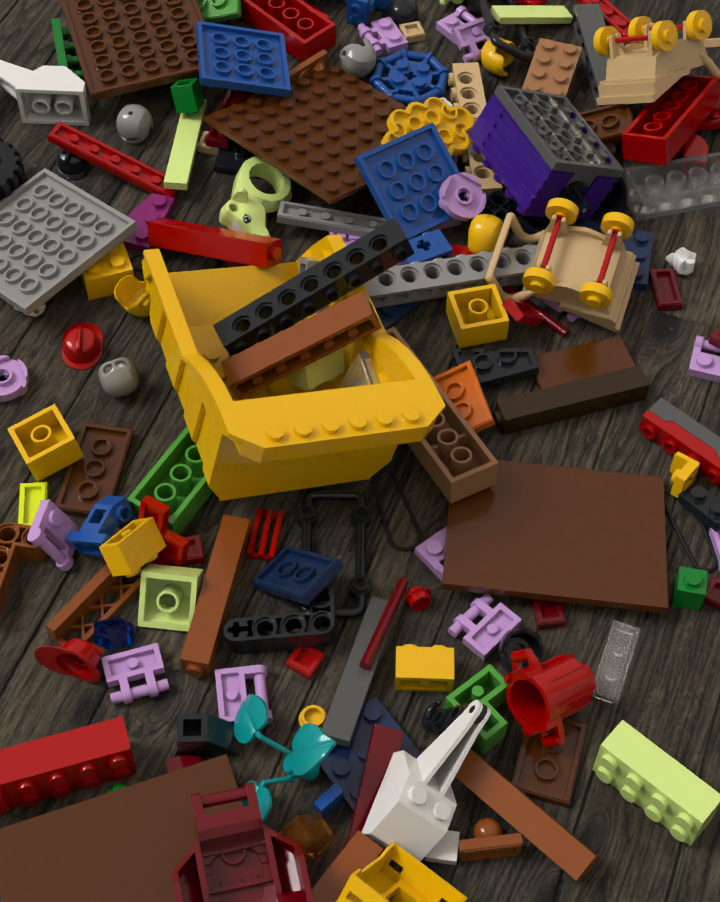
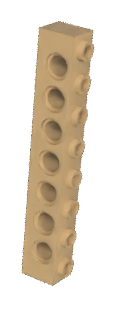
[448,62,502,197]

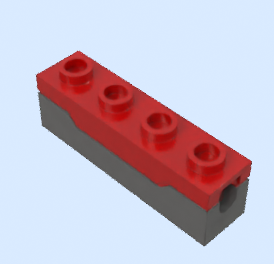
[638,398,720,487]

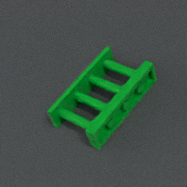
[51,18,84,79]

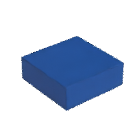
[314,783,344,822]

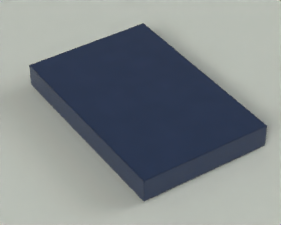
[251,545,344,605]

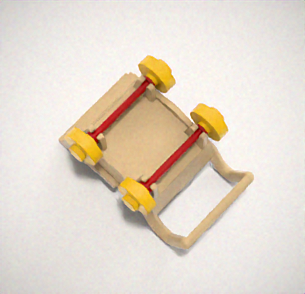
[593,10,720,105]
[485,198,640,334]

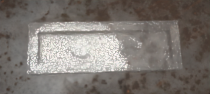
[591,620,641,705]

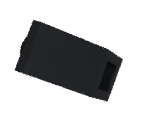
[176,713,239,756]

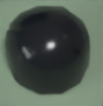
[386,0,419,28]

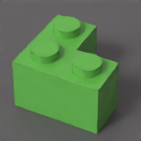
[444,664,508,755]

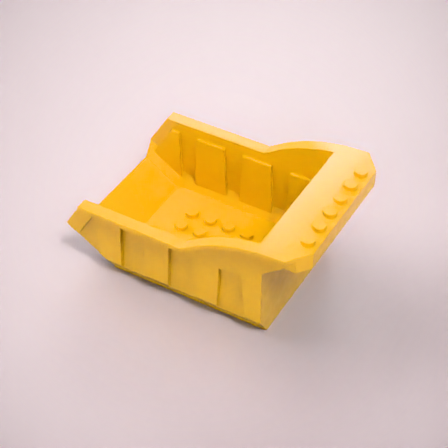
[142,234,446,501]

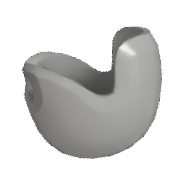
[339,38,376,78]
[116,104,153,144]
[98,357,139,397]

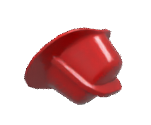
[62,322,103,370]
[34,638,103,683]

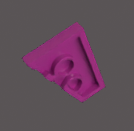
[123,193,175,252]

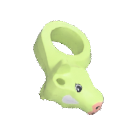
[219,156,292,237]

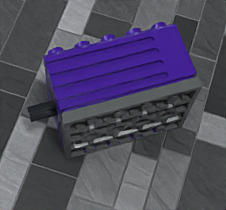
[468,85,625,221]

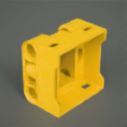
[336,842,468,902]

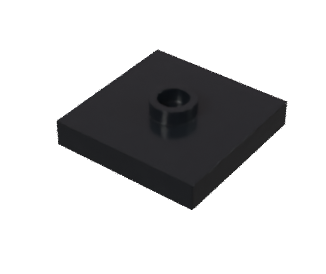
[214,140,259,178]

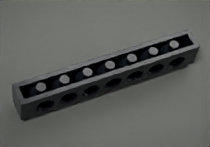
[213,218,415,356]

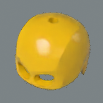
[481,37,515,77]
[468,214,503,254]
[114,275,151,318]

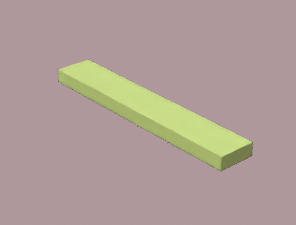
[164,99,207,190]

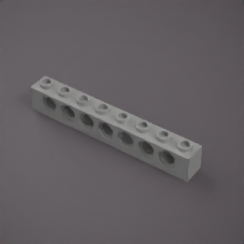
[364,244,538,308]

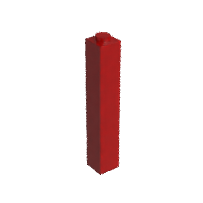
[148,218,282,268]

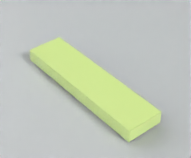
[490,5,573,24]

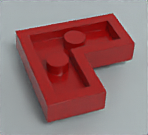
[138,495,190,567]

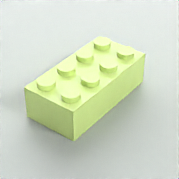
[592,720,720,846]

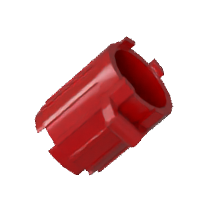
[504,648,596,748]

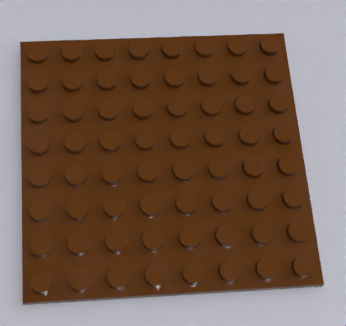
[203,65,406,204]

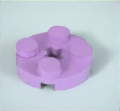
[438,172,486,222]
[0,355,29,403]

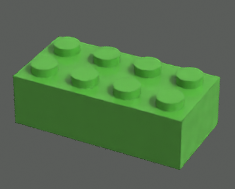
[127,427,213,535]

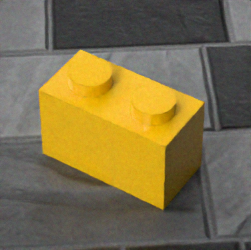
[99,517,166,578]
[395,644,454,692]

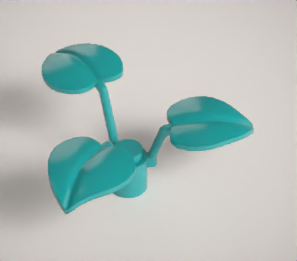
[233,694,337,824]

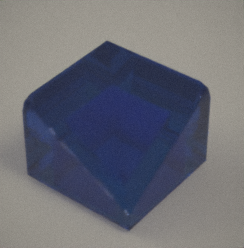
[94,616,134,651]

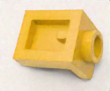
[670,452,700,498]

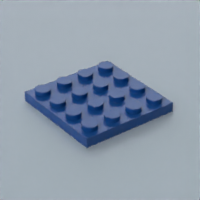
[196,21,291,97]
[353,122,467,239]

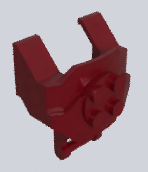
[171,781,314,902]

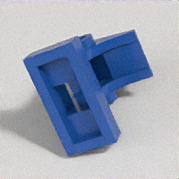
[345,0,392,27]
[65,495,138,557]

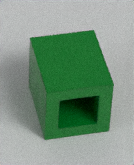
[170,78,205,115]
[671,566,708,611]

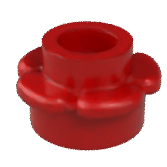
[405,586,432,611]

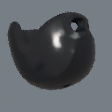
[498,628,543,673]

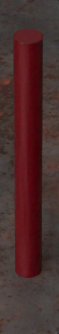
[502,285,570,338]
[359,577,409,670]

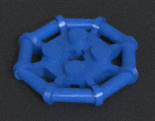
[370,48,450,105]

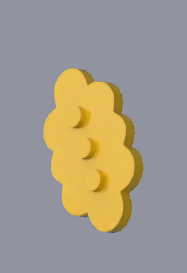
[381,97,474,157]

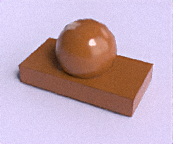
[458,817,523,862]

